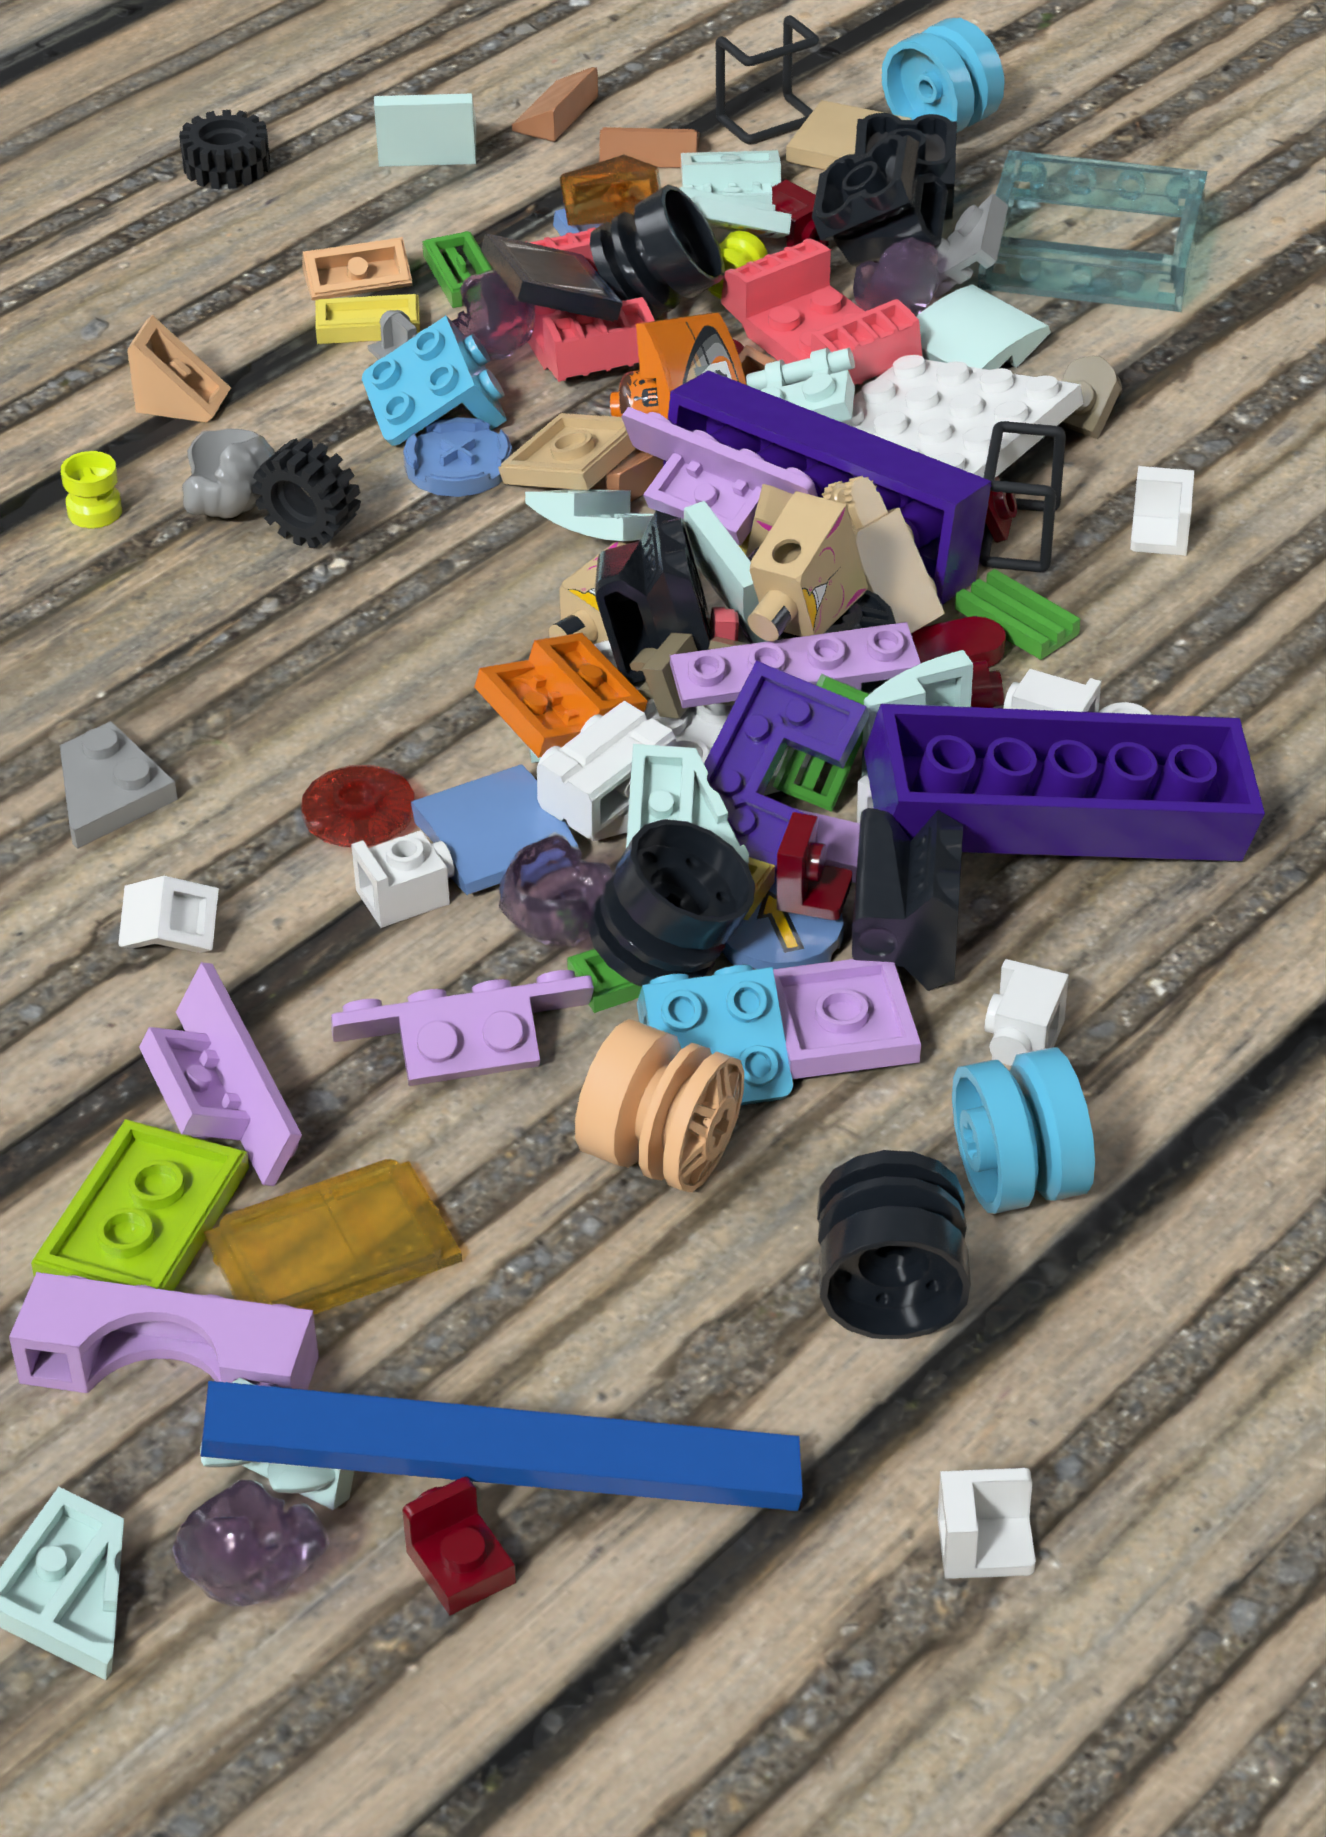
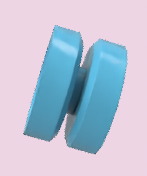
[882,18,1005,133]
[952,1047,1095,1214]

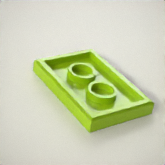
[31,1119,249,1291]

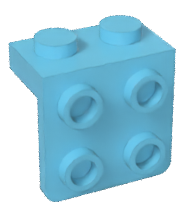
[362,316,507,446]
[637,965,793,1105]

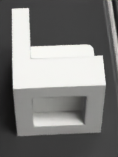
[1130,466,1194,556]
[119,876,219,953]
[938,1468,1035,1579]

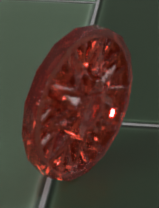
[301,765,415,847]

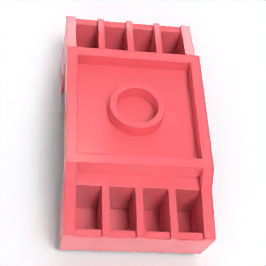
[497,227,655,382]
[721,238,922,385]

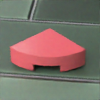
[710,607,739,641]

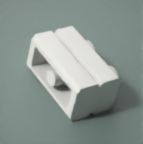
[537,701,676,839]

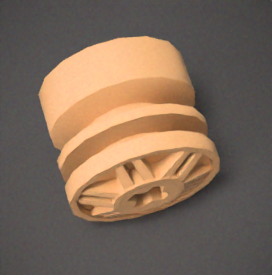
[575,1019,744,1192]

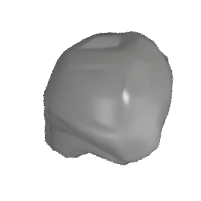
[182,429,275,518]

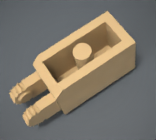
[822,476,945,634]

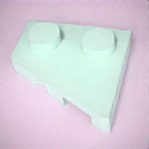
[626,744,749,865]
[0,1487,124,1680]

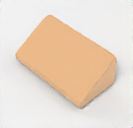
[302,237,413,301]

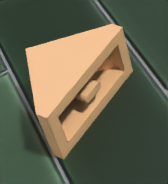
[127,315,231,423]

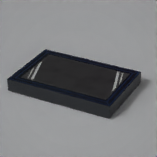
[481,233,623,322]

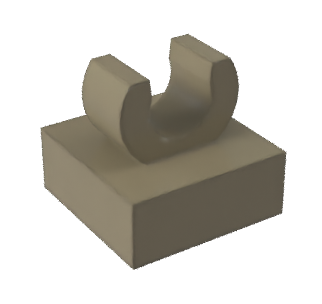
[630,633,697,719]

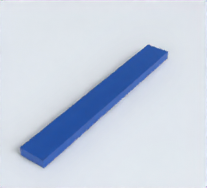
[200,1381,803,1511]

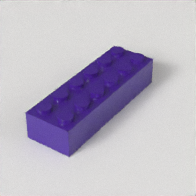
[663,370,992,605]
[864,704,1265,861]

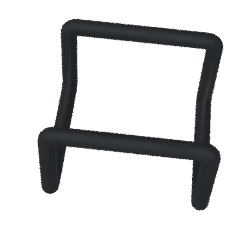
[715,15,819,144]
[979,421,1066,572]

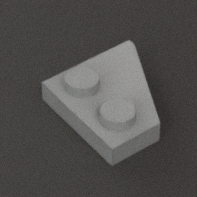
[921,193,1008,297]
[59,721,177,849]

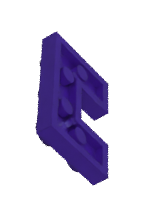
[704,660,870,874]

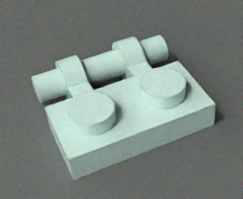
[746,348,855,422]

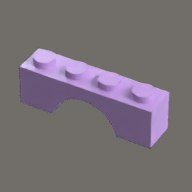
[9,1272,319,1393]

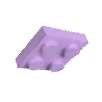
[773,959,921,1079]

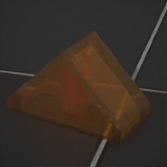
[559,154,662,226]

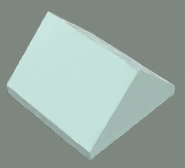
[374,93,476,167]

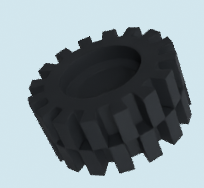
[179,110,271,189]
[252,438,361,548]

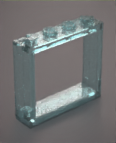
[978,150,1208,312]

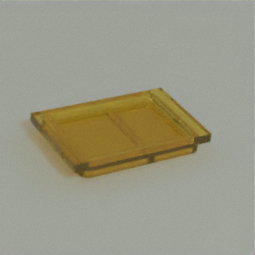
[204,1159,462,1315]

